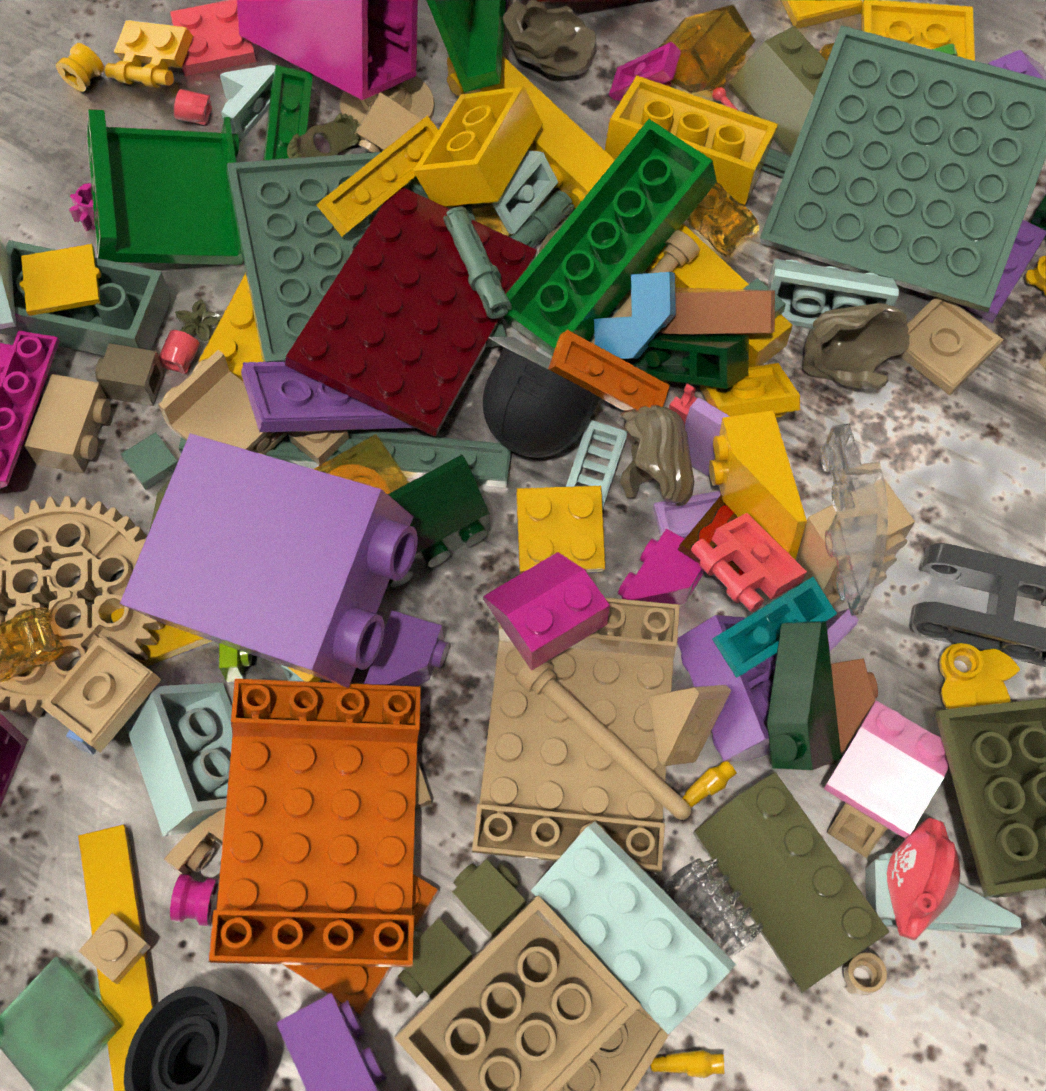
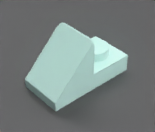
[220,65,275,143]

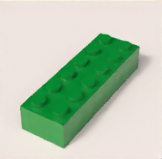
[503,119,717,356]

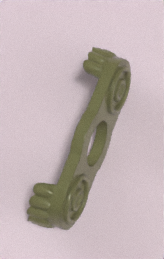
[287,113,361,159]

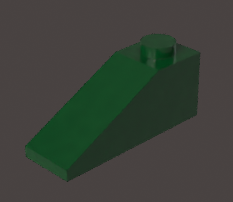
[622,333,749,389]
[767,621,841,770]

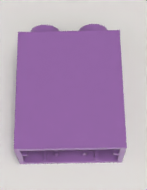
[120,433,418,688]

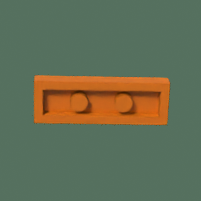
[548,330,670,411]

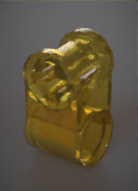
[687,183,759,256]
[0,607,65,682]

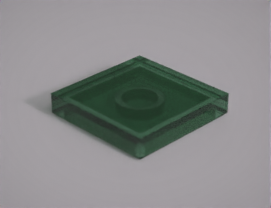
[0,957,122,1091]

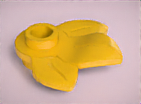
[939,643,1020,709]

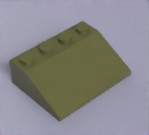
[935,698,1046,898]

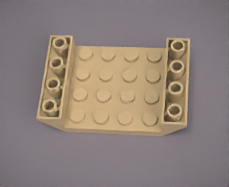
[472,598,680,872]

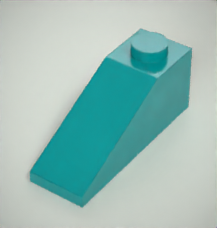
[712,577,837,678]

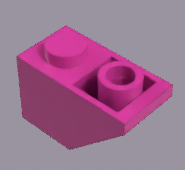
[618,529,705,605]

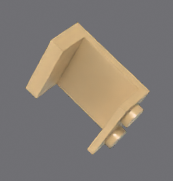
[158,350,289,455]

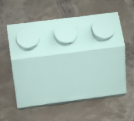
[767,259,899,328]
[125,683,232,836]

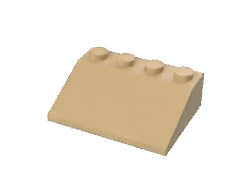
[394,895,641,1091]

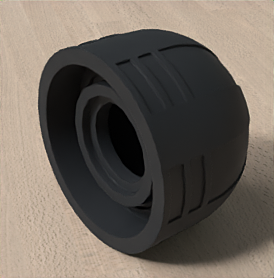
[483,347,601,457]
[124,986,268,1091]

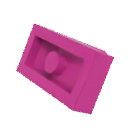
[609,41,681,101]

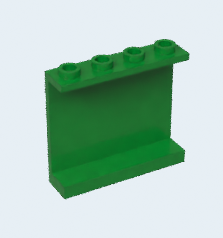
[426,0,506,93]

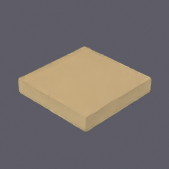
[899,297,1004,395]
[41,635,162,753]

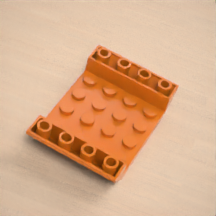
[209,679,421,967]

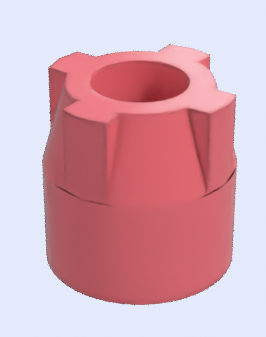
[174,89,212,125]
[159,330,200,374]

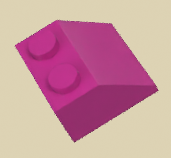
[483,552,610,671]

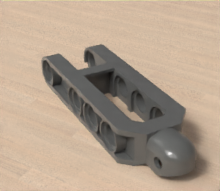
[912,543,1046,667]

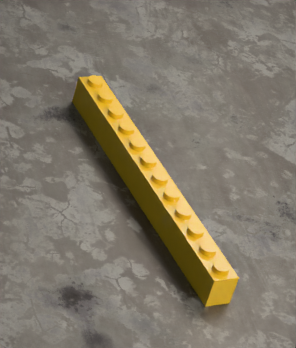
[447,55,793,367]

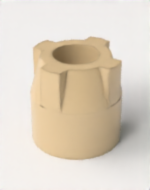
[843,953,887,995]

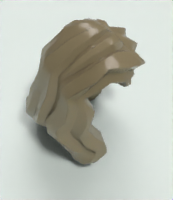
[502,0,597,77]
[803,303,910,389]
[620,405,695,506]

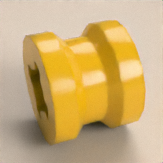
[56,43,104,92]

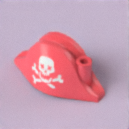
[887,817,961,941]

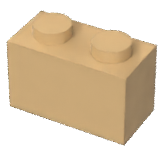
[25,374,111,474]

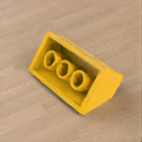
[605,76,778,205]

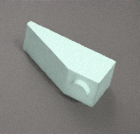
[865,854,1021,936]

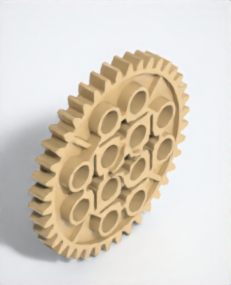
[0,496,164,718]

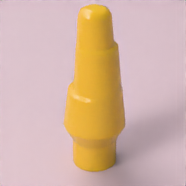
[682,762,737,808]
[651,1050,725,1078]

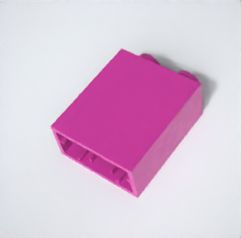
[237,0,418,100]

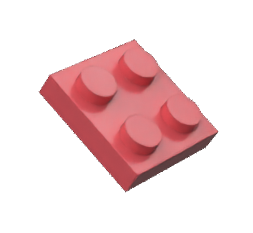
[170,0,256,76]

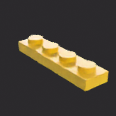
[316,115,438,236]

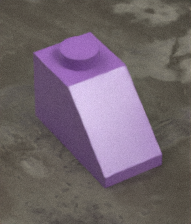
[364,611,448,686]

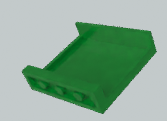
[86,109,243,265]

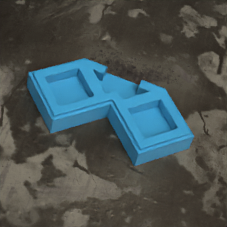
[594,272,676,359]

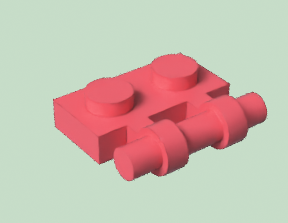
[691,513,807,612]

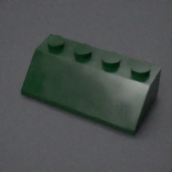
[386,455,491,588]

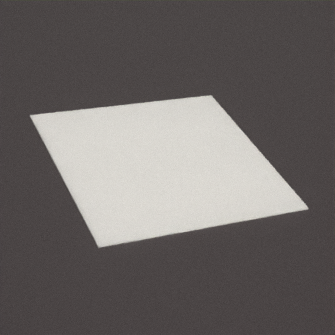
[488,337,551,369]

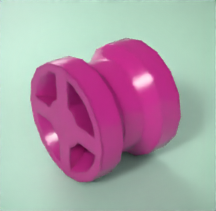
[170,874,219,927]

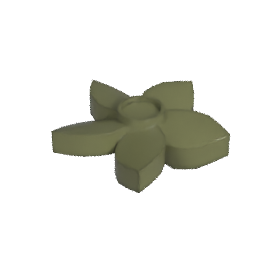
[175,299,222,344]

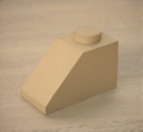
[354,92,422,153]

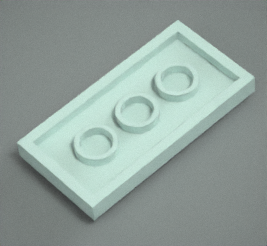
[531,822,736,1035]

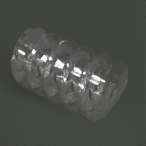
[663,858,764,959]

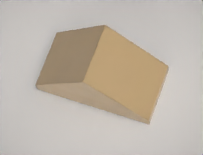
[649,685,731,766]

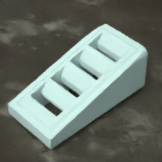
[566,420,628,510]

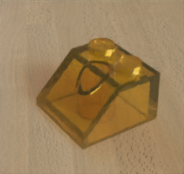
[658,4,755,93]

